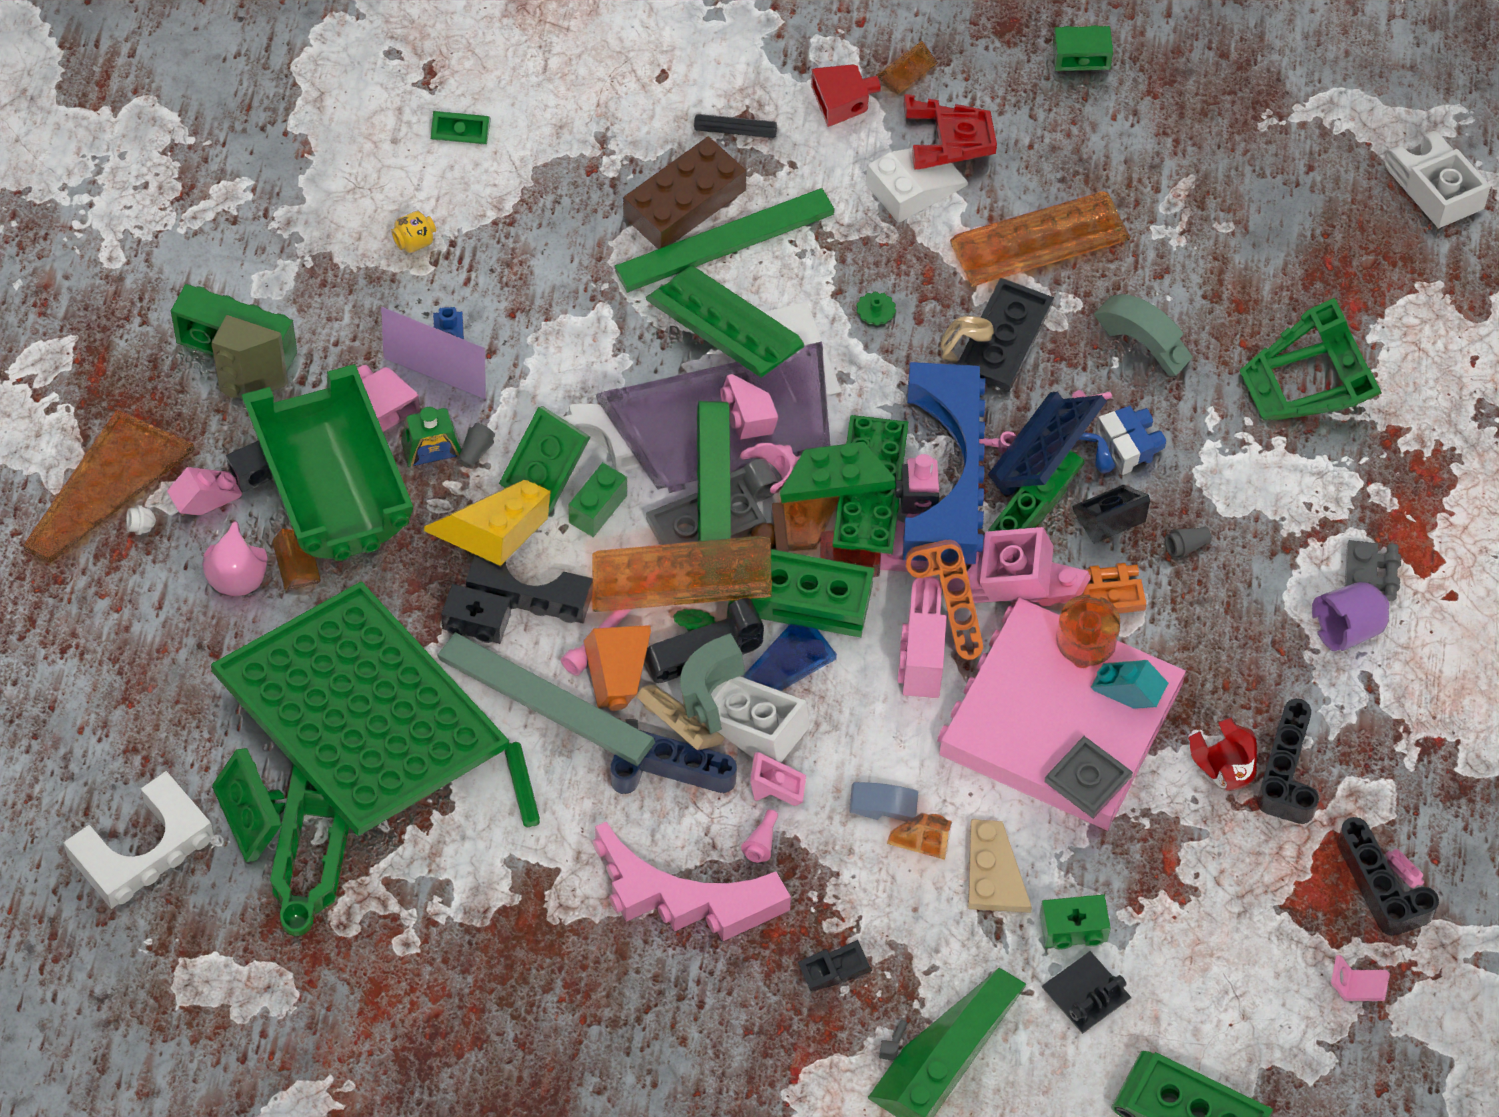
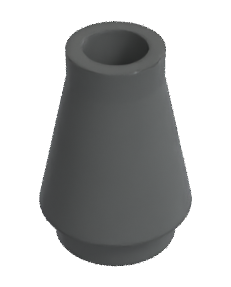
[457,423,495,469]
[1165,526,1212,558]

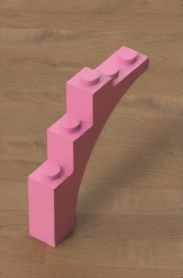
[592,822,791,941]

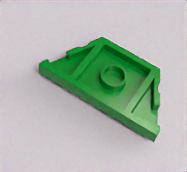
[780,442,896,503]

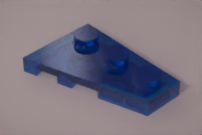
[744,623,837,691]

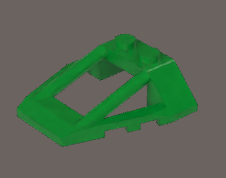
[1239,297,1382,420]

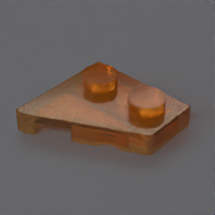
[782,496,839,551]
[887,813,952,860]

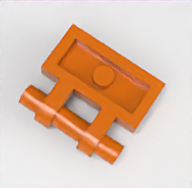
[1082,563,1147,617]

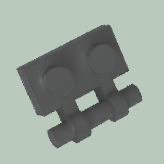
[1345,540,1401,601]

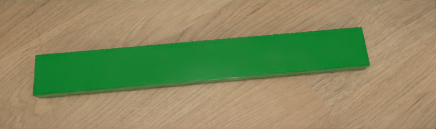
[615,188,835,293]

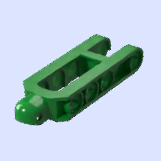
[270,765,350,937]

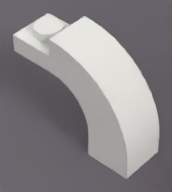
[559,403,644,472]

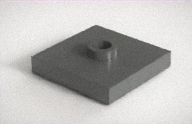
[1044,736,1133,819]

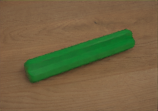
[505,742,540,828]

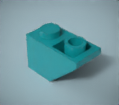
[1091,660,1169,709]

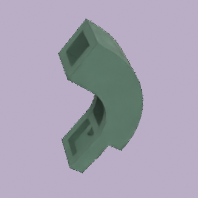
[1094,294,1193,377]
[680,633,745,734]

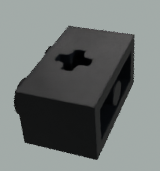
[441,584,511,644]

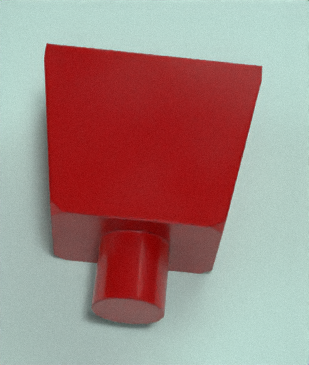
[811,64,881,127]

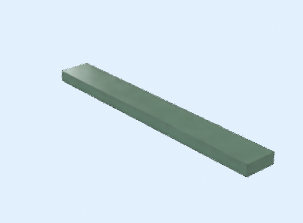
[437,632,655,766]

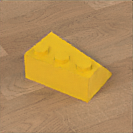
[424,480,550,566]

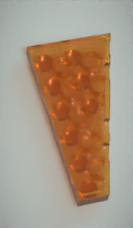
[23,409,195,563]

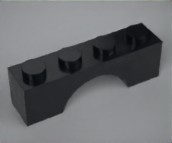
[466,555,593,624]

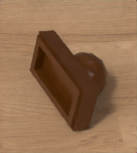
[750,502,789,552]

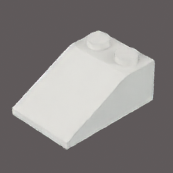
[866,144,968,223]
[711,676,810,763]

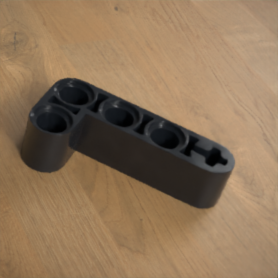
[644,598,764,683]
[1257,698,1319,824]
[1337,817,1439,936]

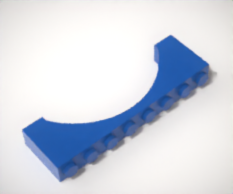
[903,362,985,564]

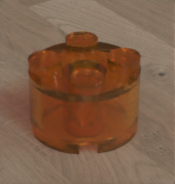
[1056,595,1120,668]

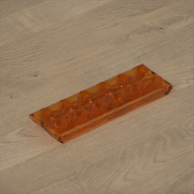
[950,191,1131,287]
[592,536,772,612]

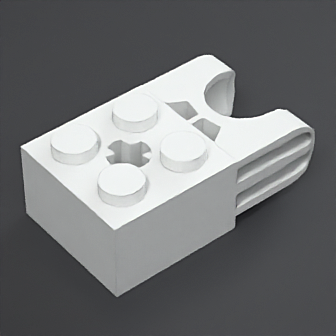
[1385,131,1491,229]

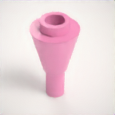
[741,809,778,863]

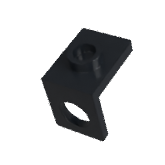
[895,464,939,514]

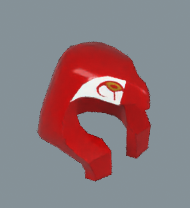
[1188,717,1257,791]

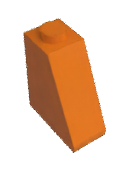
[583,625,651,711]

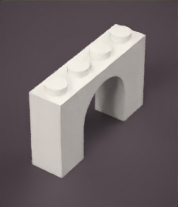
[63,771,214,909]

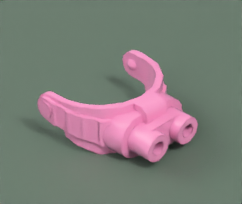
[740,443,800,494]

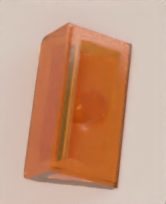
[876,41,938,95]
[273,528,321,590]

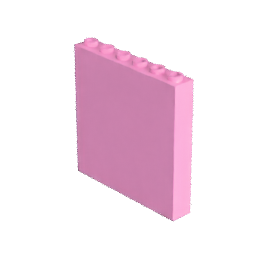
[937,597,1186,831]

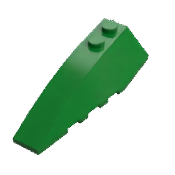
[868,967,1026,1117]

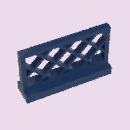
[988,391,1107,496]

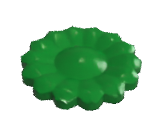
[856,291,896,326]
[673,609,715,632]

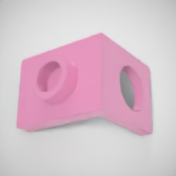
[1331,955,1390,1001]

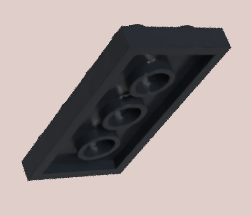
[956,277,1054,392]

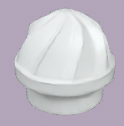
[126,505,156,535]

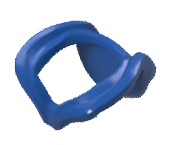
[1079,432,1116,474]

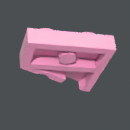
[1010,562,1091,607]

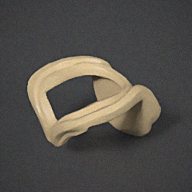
[941,316,994,363]

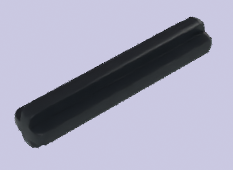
[694,114,777,138]

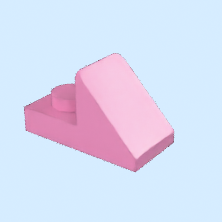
[750,752,806,806]

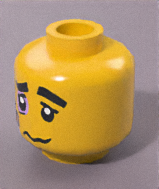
[391,211,436,253]

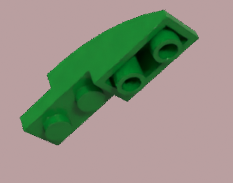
[988,450,1085,532]

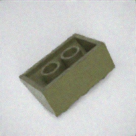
[212,315,288,399]

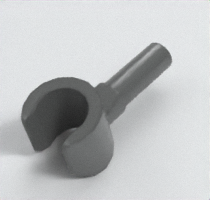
[879,1020,908,1061]

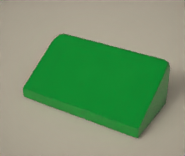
[430,111,491,145]

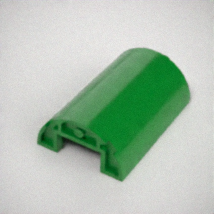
[241,364,413,561]

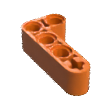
[906,540,983,660]

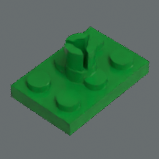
[499,406,591,514]
[212,748,285,862]

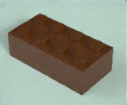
[623,136,747,249]

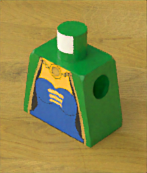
[401,407,462,467]

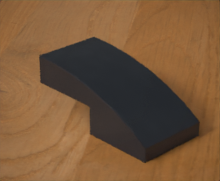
[798,940,872,991]

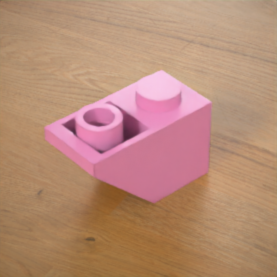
[720,374,778,439]
[167,467,242,515]

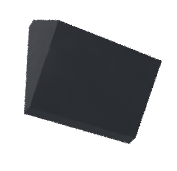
[1072,484,1150,544]

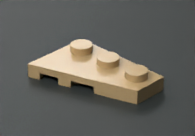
[637,685,725,750]
[968,819,1032,913]

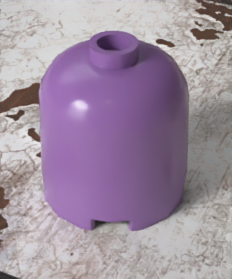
[1312,582,1389,651]

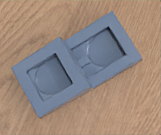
[849,782,918,823]

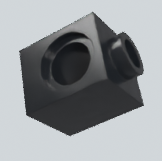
[226,441,273,493]

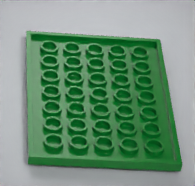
[211,581,509,836]

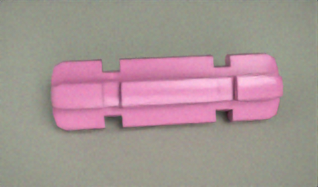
[1385,849,1424,888]

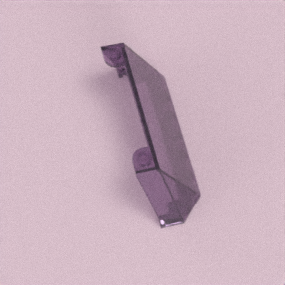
[595,341,830,493]

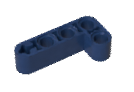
[610,730,737,794]

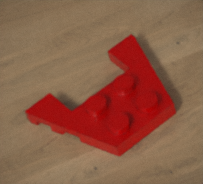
[903,94,997,169]

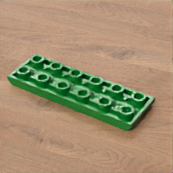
[646,265,805,378]
[832,415,909,554]

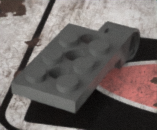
[646,459,779,566]

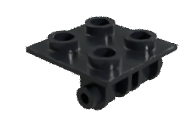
[1042,951,1131,1034]

